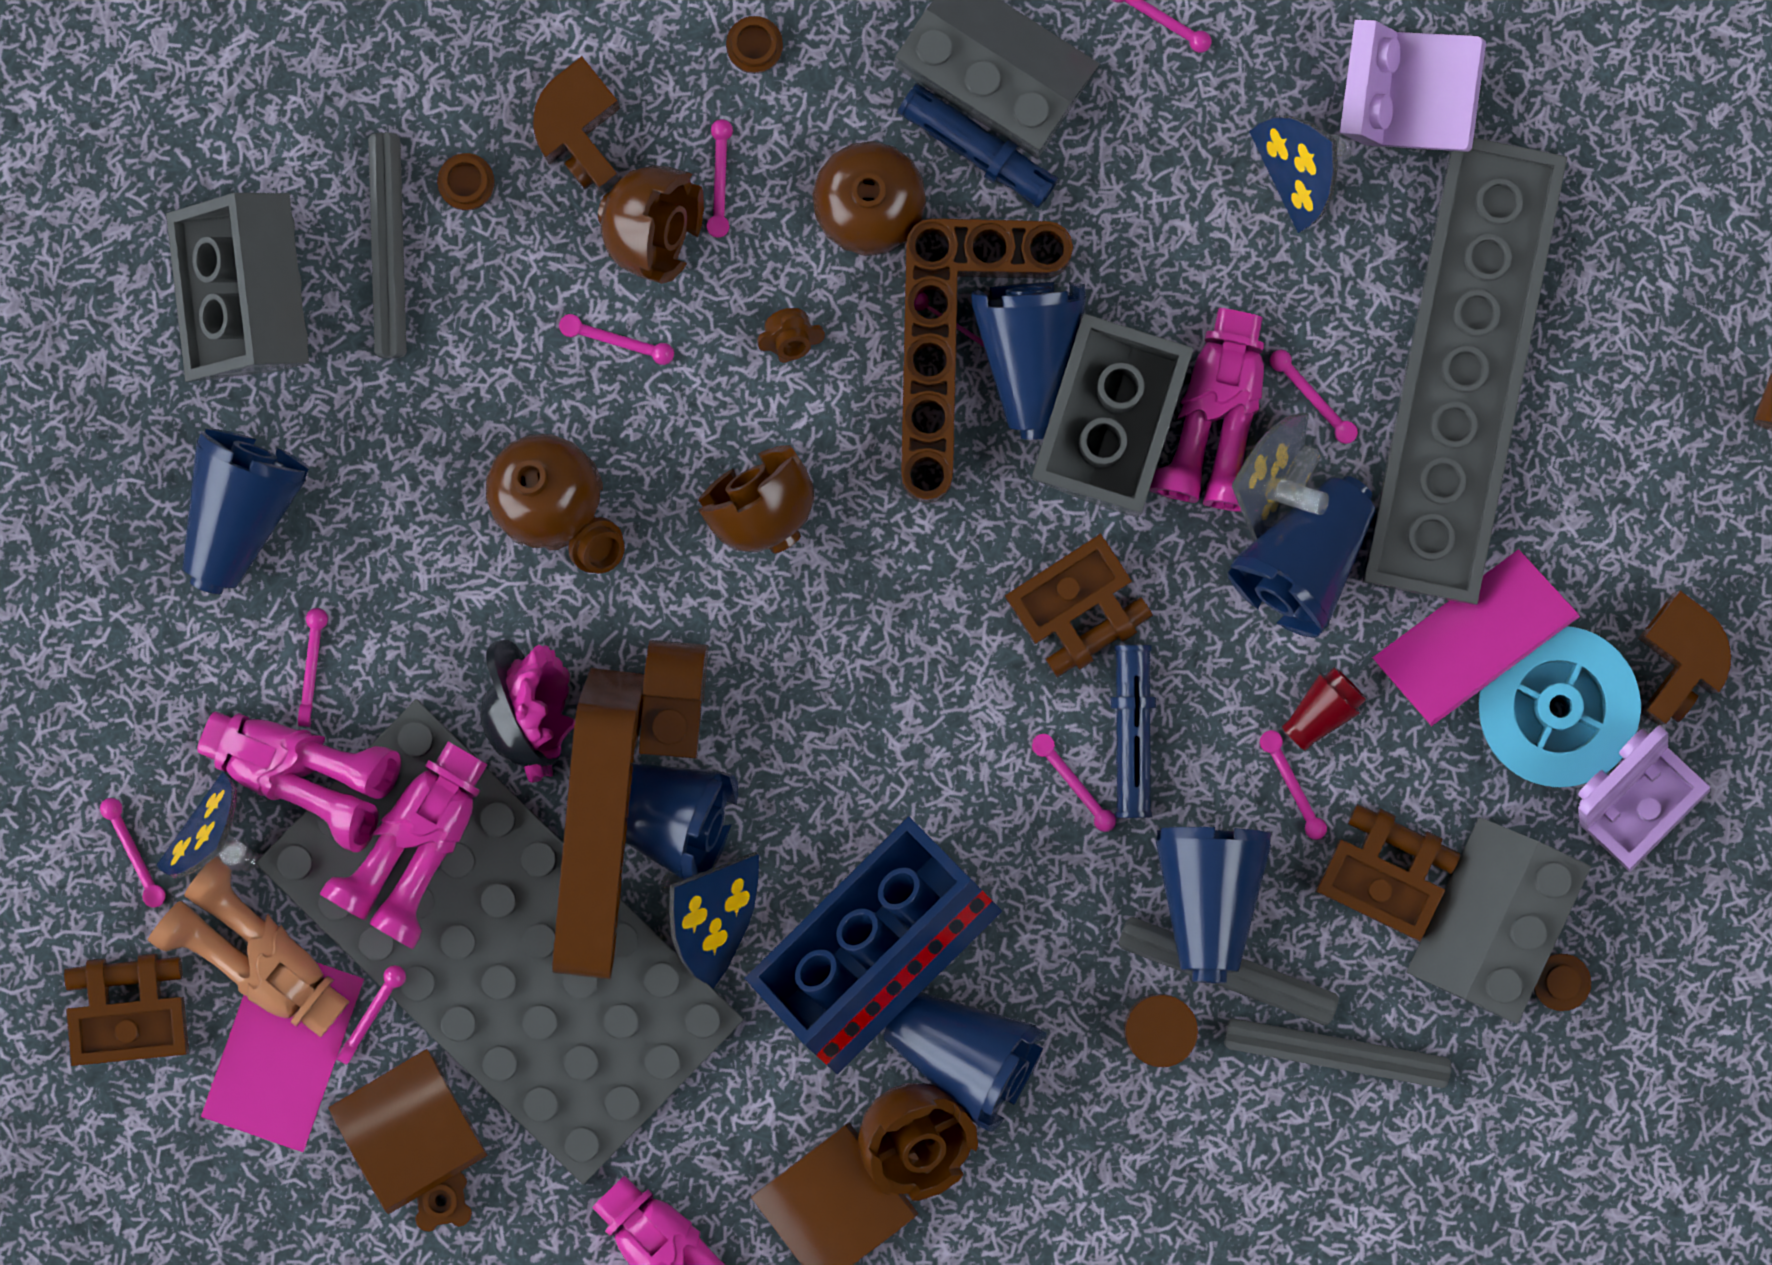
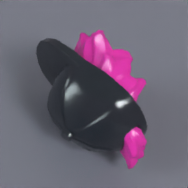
[480,640,575,783]

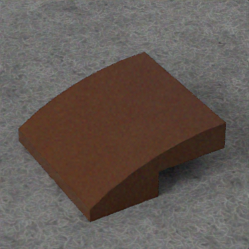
[328,1049,488,1215]
[751,1122,919,1265]

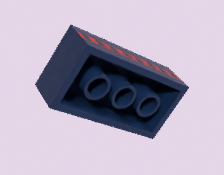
[744,816,1002,1075]

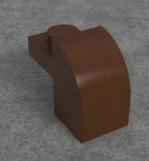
[533,56,620,195]
[1638,591,1731,726]
[639,640,709,759]

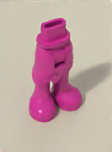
[1149,308,1264,512]
[197,711,401,852]
[319,741,487,950]
[592,1176,725,1265]

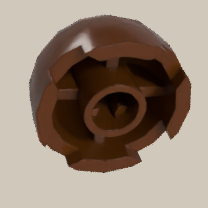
[812,141,926,256]
[598,165,704,284]
[486,434,603,550]
[698,445,814,554]
[858,1083,978,1201]

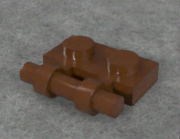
[1004,533,1153,678]
[1315,803,1461,942]
[64,953,189,1066]

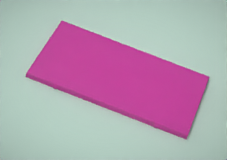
[1372,549,1580,727]
[201,962,364,1152]

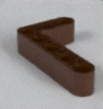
[901,219,1073,503]
[552,668,644,979]

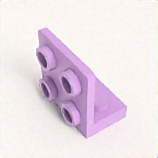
[1340,20,1486,152]

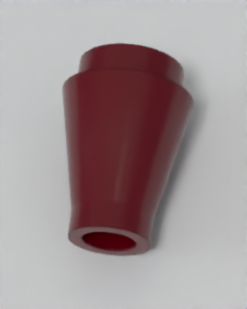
[1281,667,1367,751]

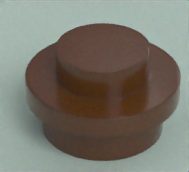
[726,16,783,74]
[437,153,495,211]
[568,517,625,574]
[1534,953,1591,1011]

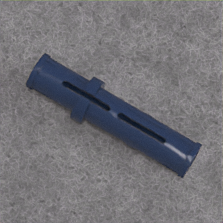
[897,83,1059,209]
[1111,645,1156,818]

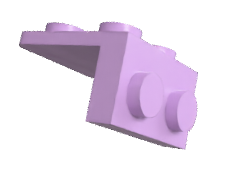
[1578,725,1710,872]

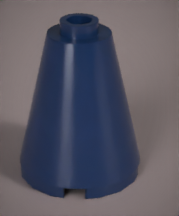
[971,282,1087,440]
[182,428,309,595]
[1228,476,1376,638]
[626,763,738,882]
[1156,827,1271,983]
[883,992,1047,1132]

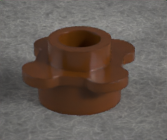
[757,308,825,363]
[415,1172,472,1232]

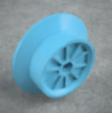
[1479,626,1641,787]

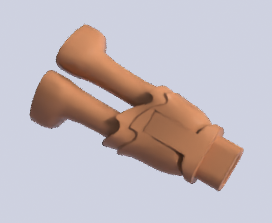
[148,856,350,1038]

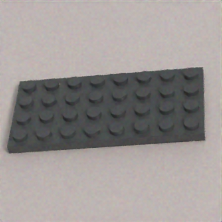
[255,699,744,1185]

